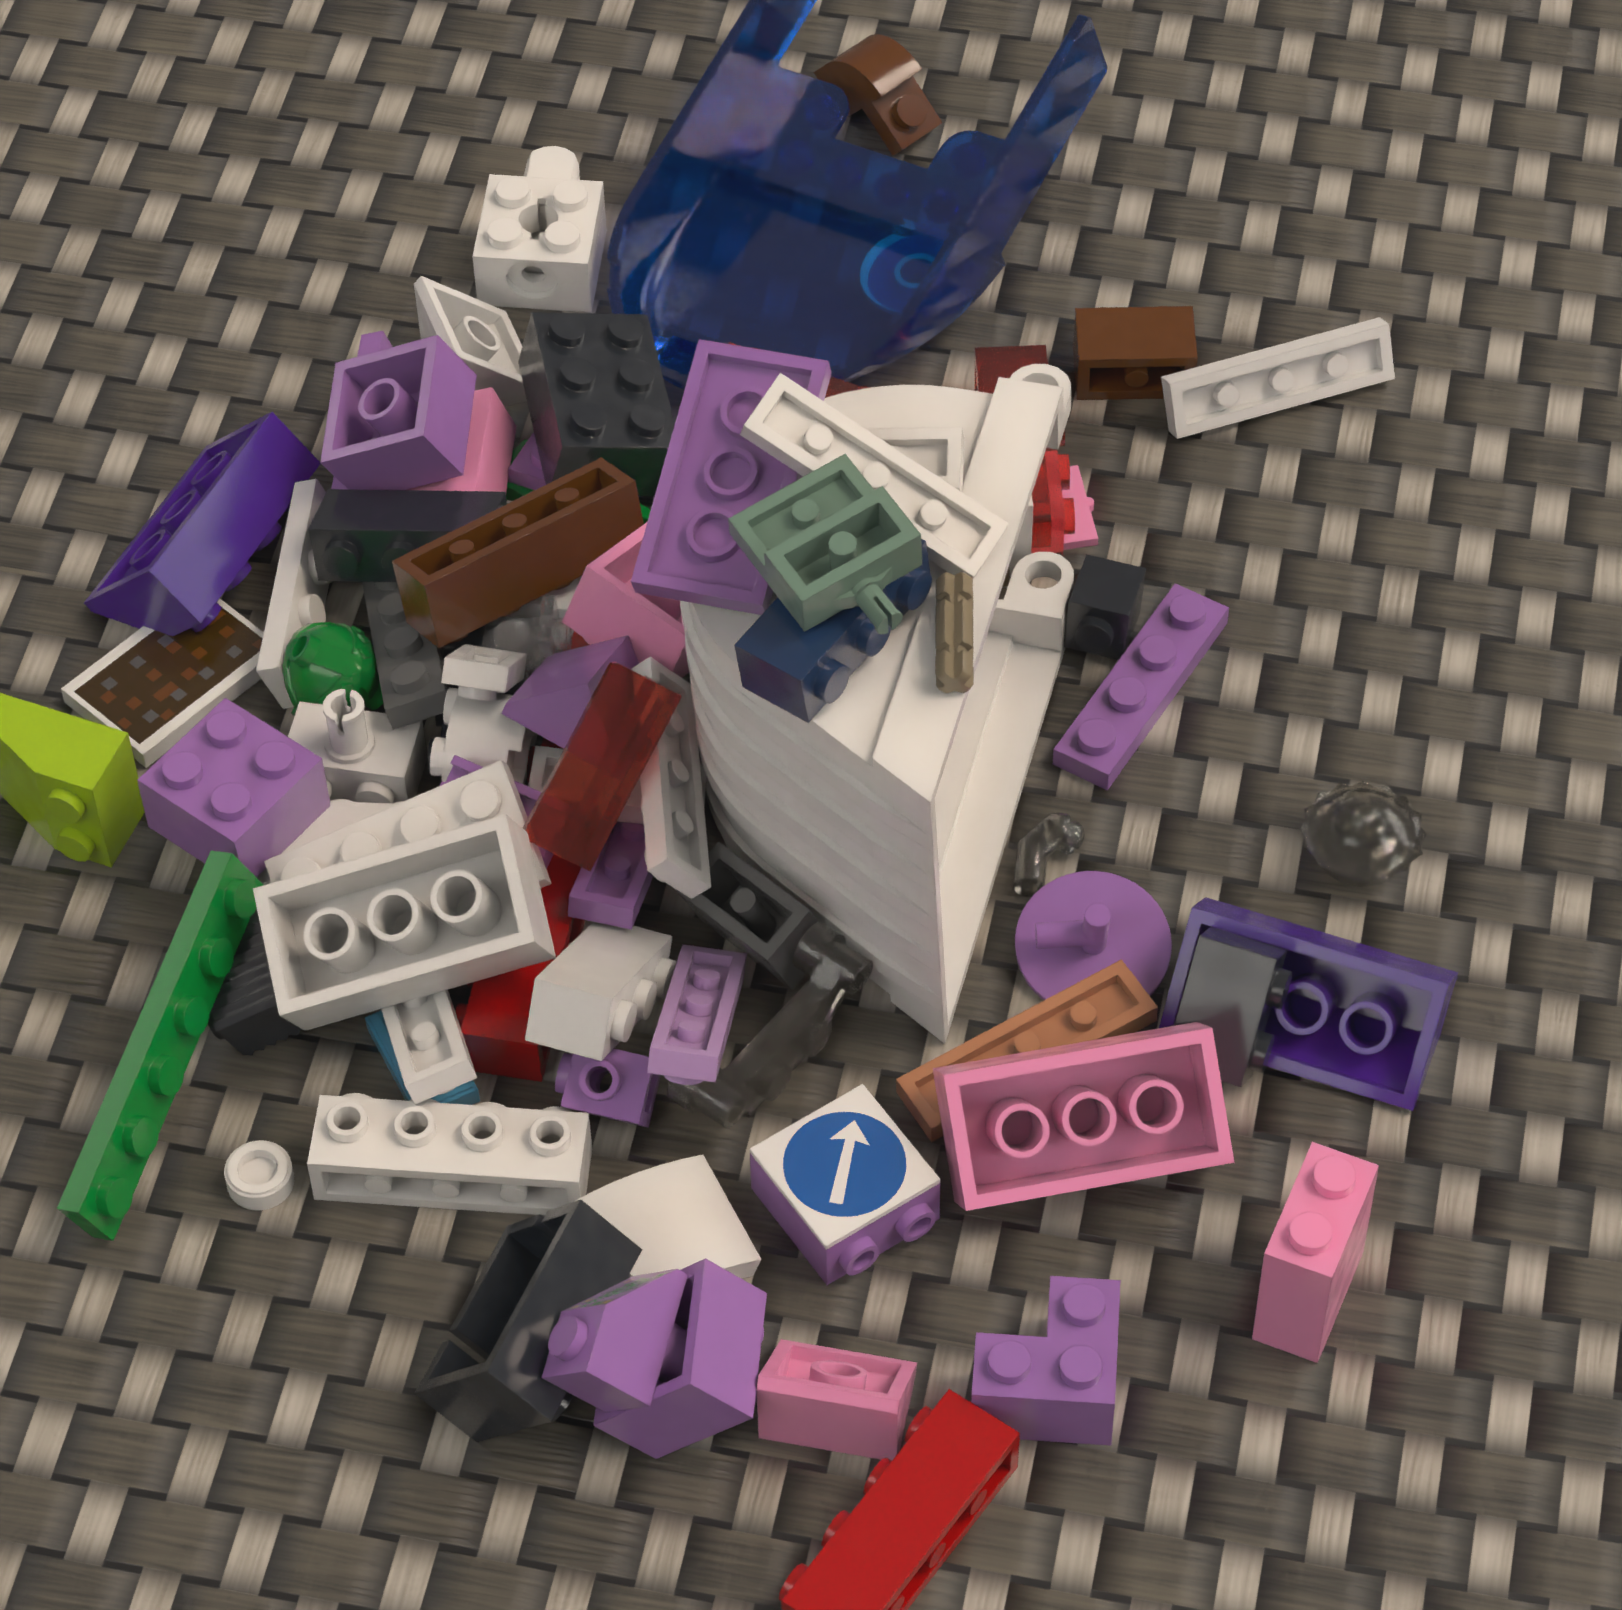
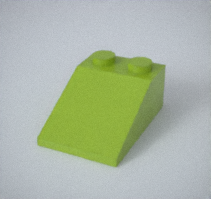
[0,693,145,868]

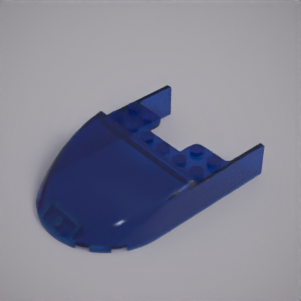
[607,0,1108,390]

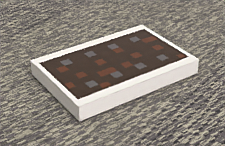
[61,598,264,768]

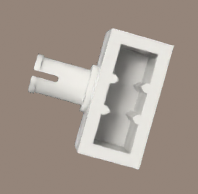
[288,689,428,804]

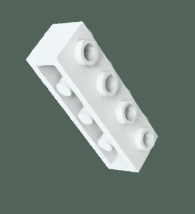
[307,1093,592,1216]

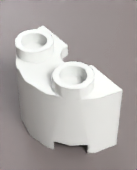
[430,688,538,785]

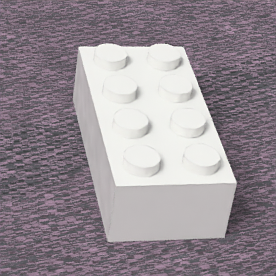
[253,814,556,1031]

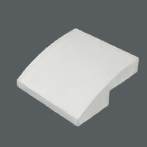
[574,1155,761,1279]

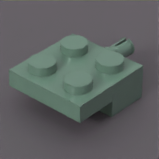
[728,453,922,635]

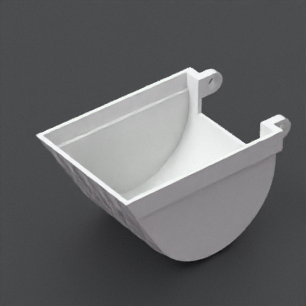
[680,364,1074,1044]

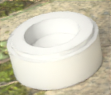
[224,1140,294,1210]

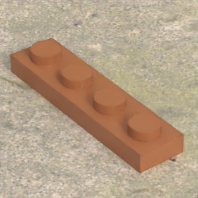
[896,959,1158,1142]

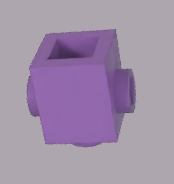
[555,1049,661,1128]

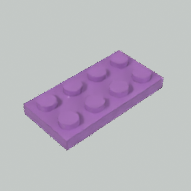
[631,339,832,615]

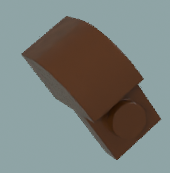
[813,34,942,156]

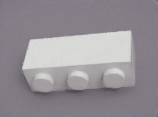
[525,922,677,1061]

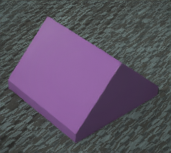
[501,635,639,776]

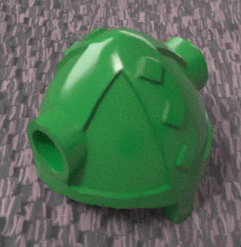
[283,622,383,716]

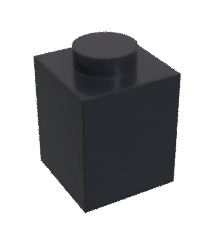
[1064,554,1146,660]

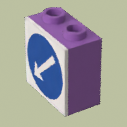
[749,1084,940,1285]

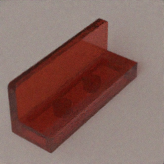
[523,661,682,871]

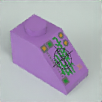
[542,1269,688,1412]

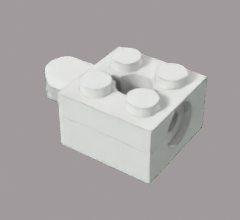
[472,146,607,313]

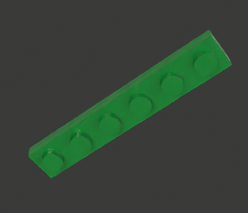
[57,850,264,1241]

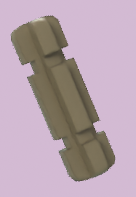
[935,572,974,694]

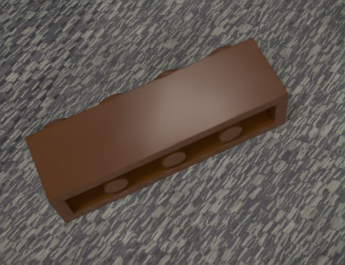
[392,457,644,648]

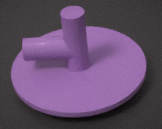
[1015,871,1172,1000]

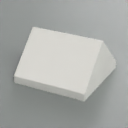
[414,276,527,407]

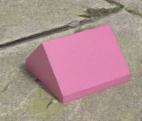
[756,1339,917,1460]

